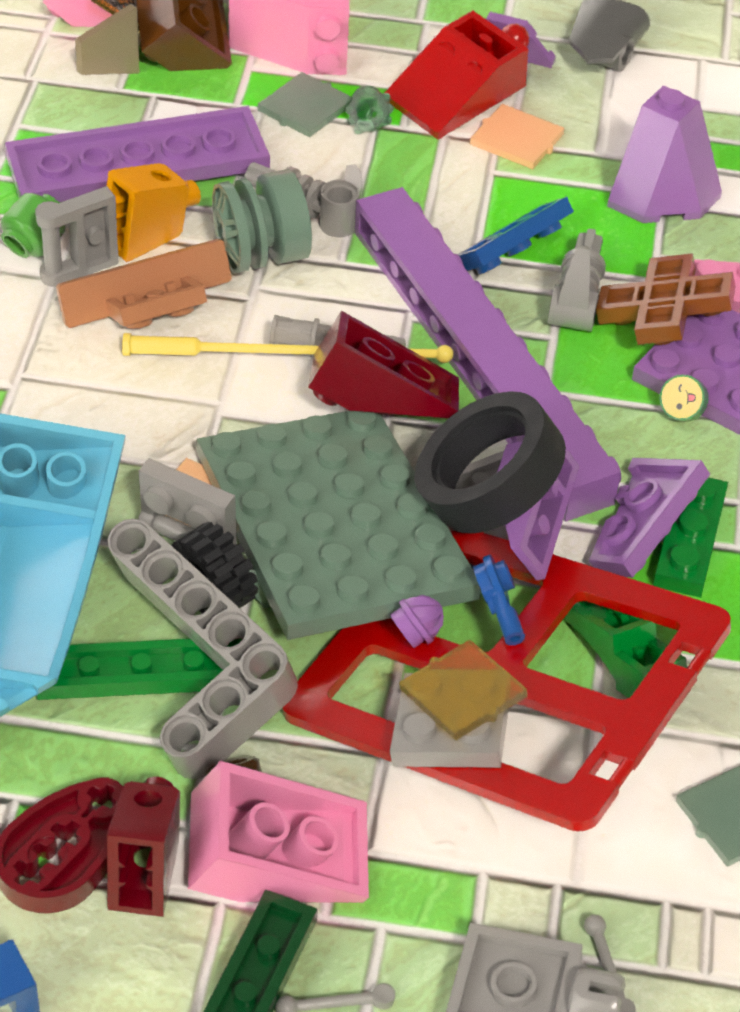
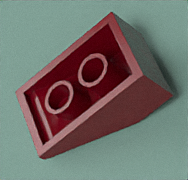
[308,310,459,418]

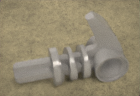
[244,162,363,237]
[548,229,606,332]

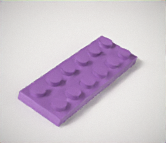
[4,106,270,202]

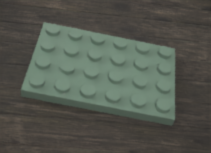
[197,410,481,640]

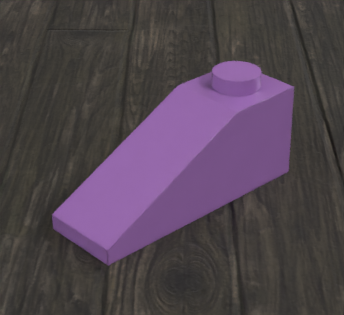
[497,441,579,580]

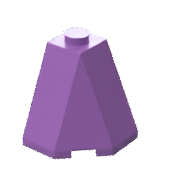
[607,85,722,223]

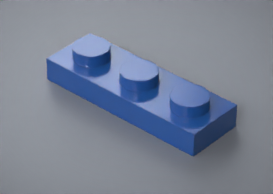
[458,196,574,275]

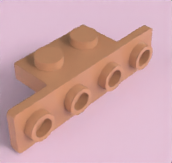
[56,239,232,329]

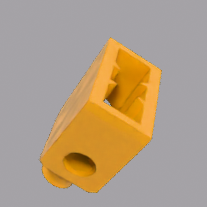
[107,163,201,262]

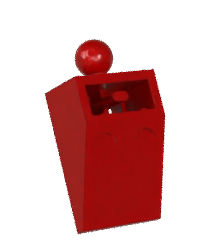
[384,10,530,140]

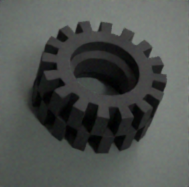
[171,522,258,614]

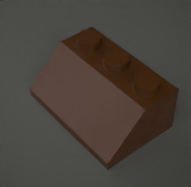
[136,0,232,71]

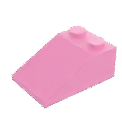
[229,0,349,75]
[188,761,369,903]

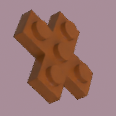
[596,253,736,345]

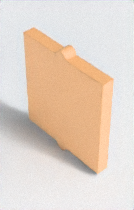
[470,104,565,169]

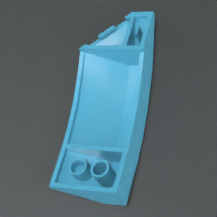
[0,413,126,717]

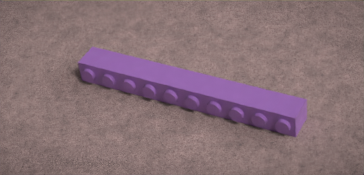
[354,187,621,522]

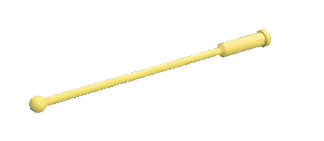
[122,333,454,363]

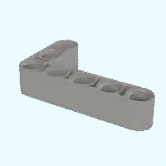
[108,519,298,780]

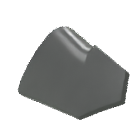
[569,0,650,72]

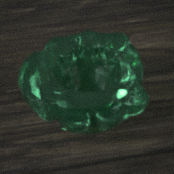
[345,85,394,134]

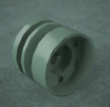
[212,169,312,274]

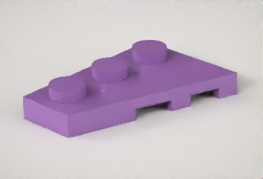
[589,458,710,578]

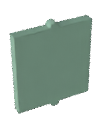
[258,72,354,138]
[675,766,740,867]

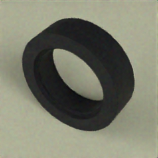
[414,391,566,533]

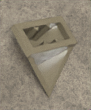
[75,4,139,75]

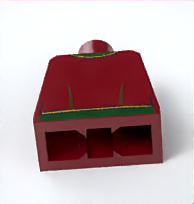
[107,776,180,917]

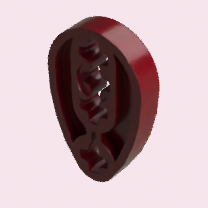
[0,777,123,914]

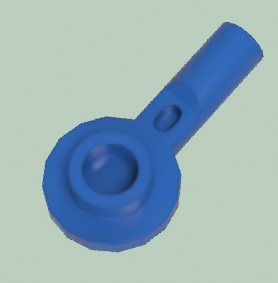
[473,554,525,645]

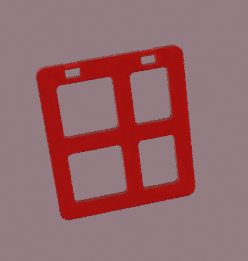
[282,531,731,832]

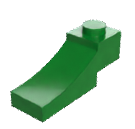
[564,601,687,698]

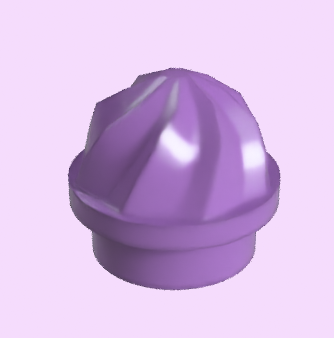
[390,595,444,648]

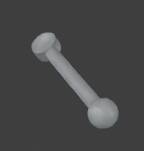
[584,915,636,1012]
[275,983,395,1012]

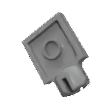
[446,922,626,1012]

